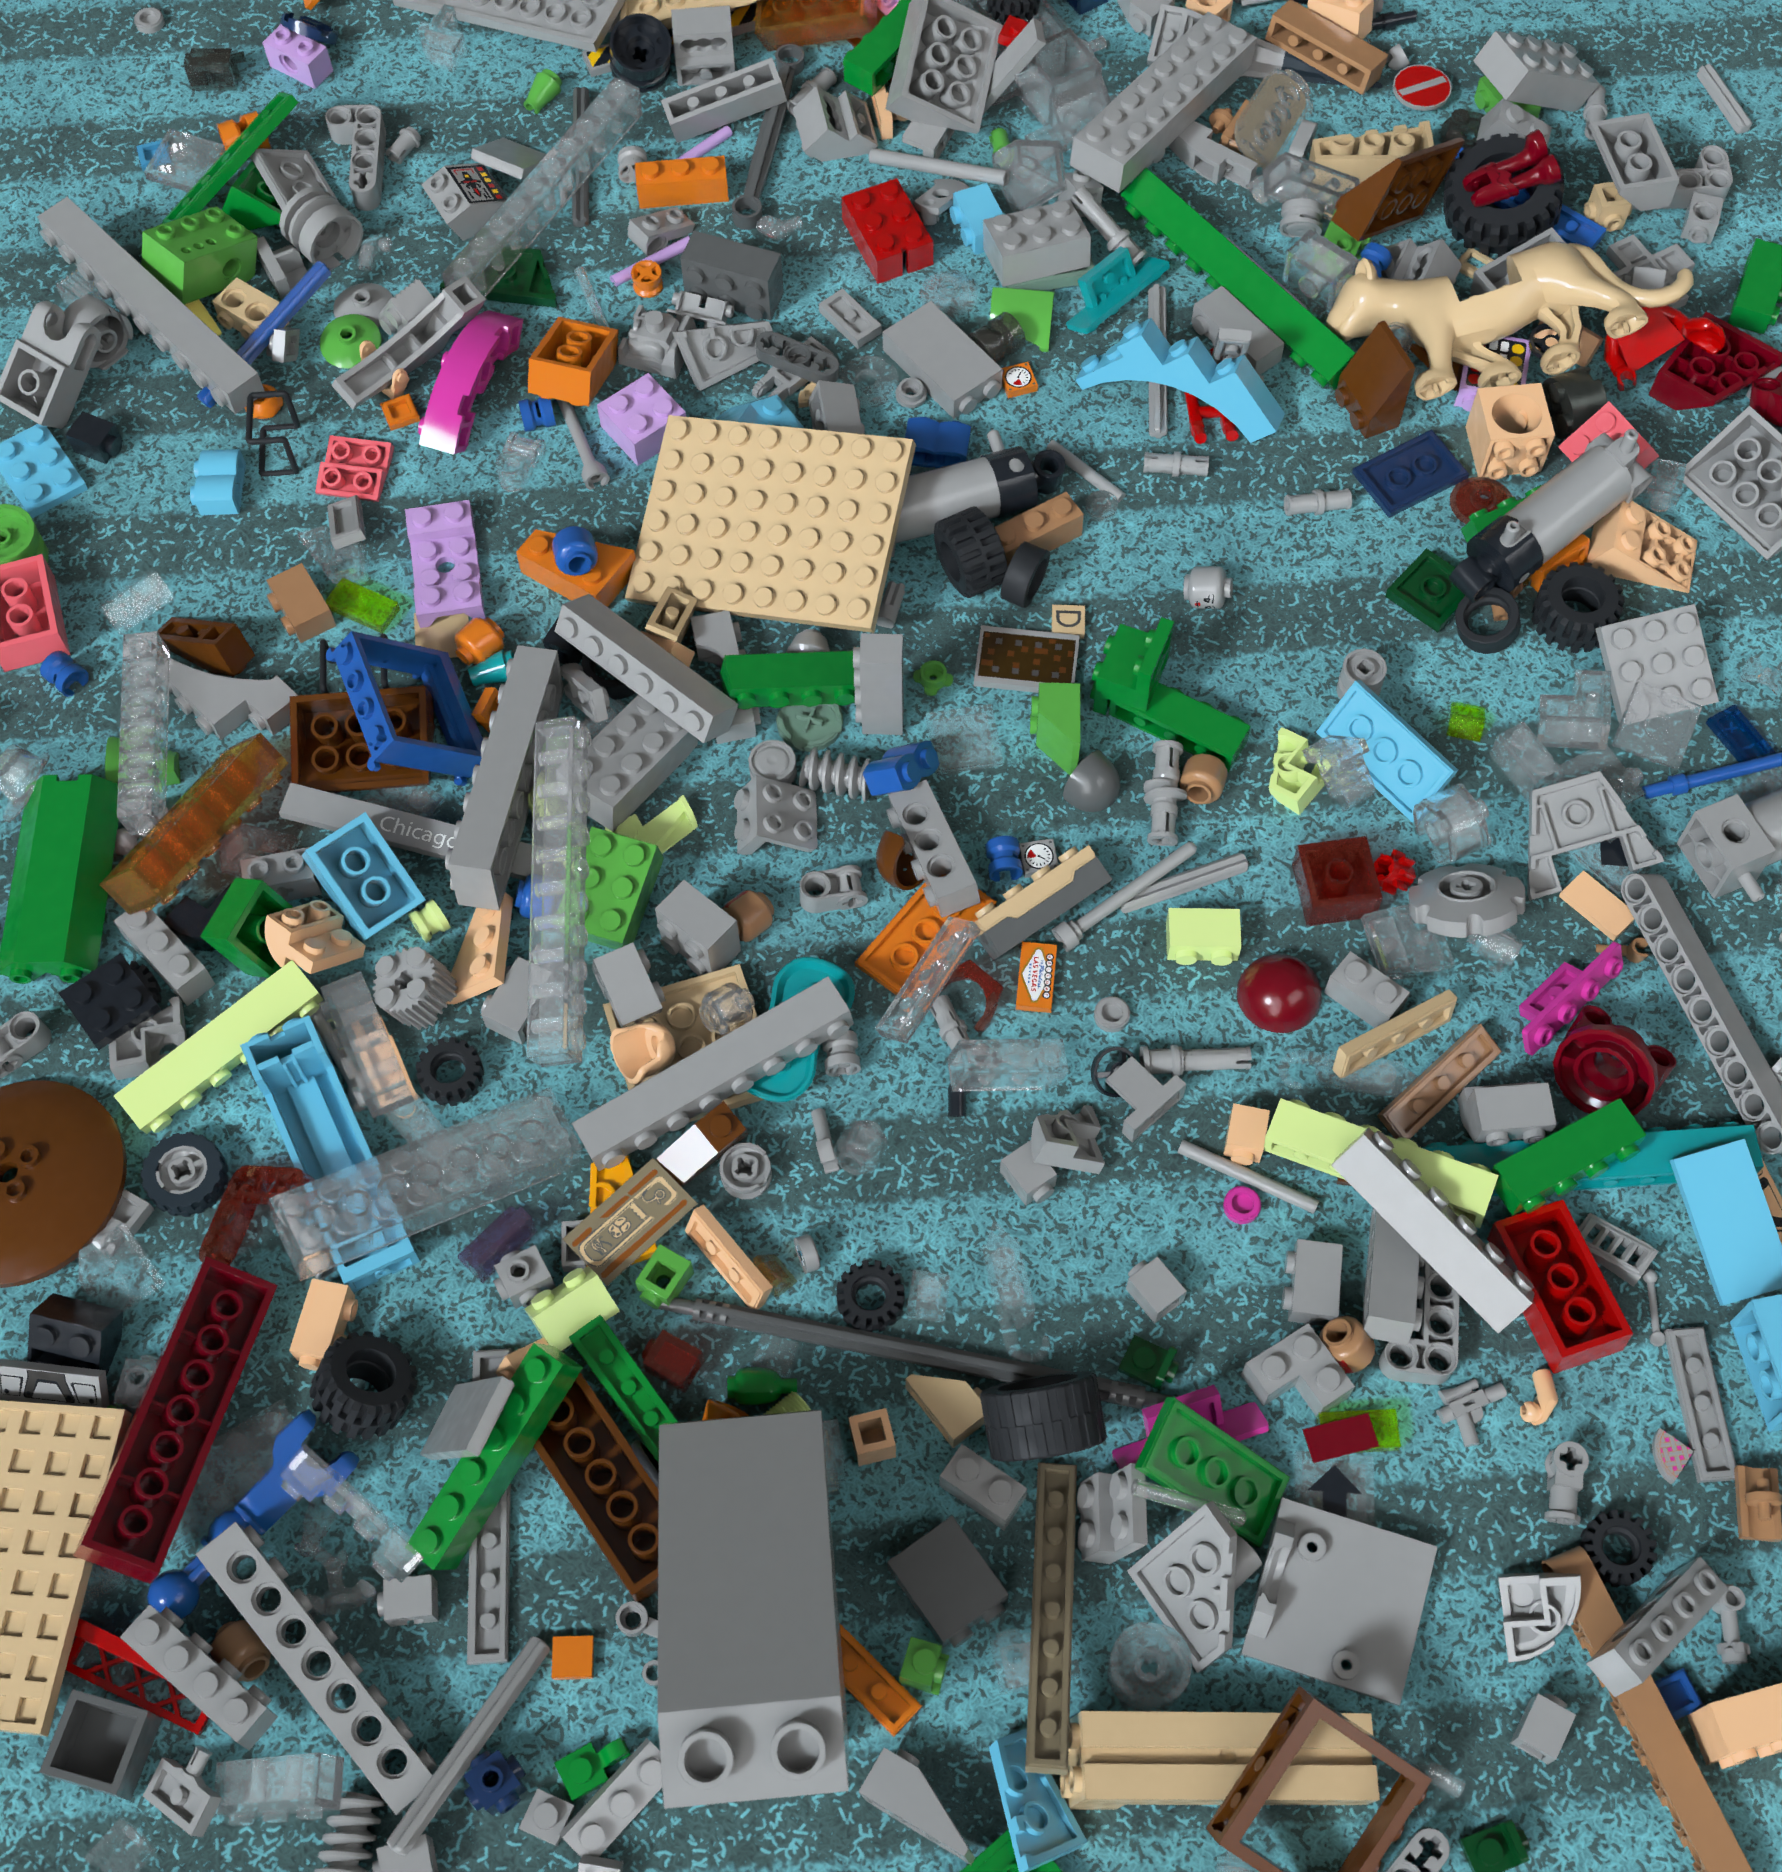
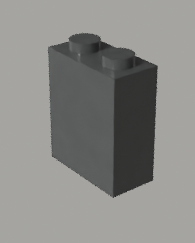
[887,1516,1009,1648]

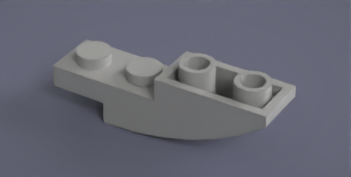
[1169,121,1258,190]

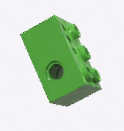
[141,206,258,304]

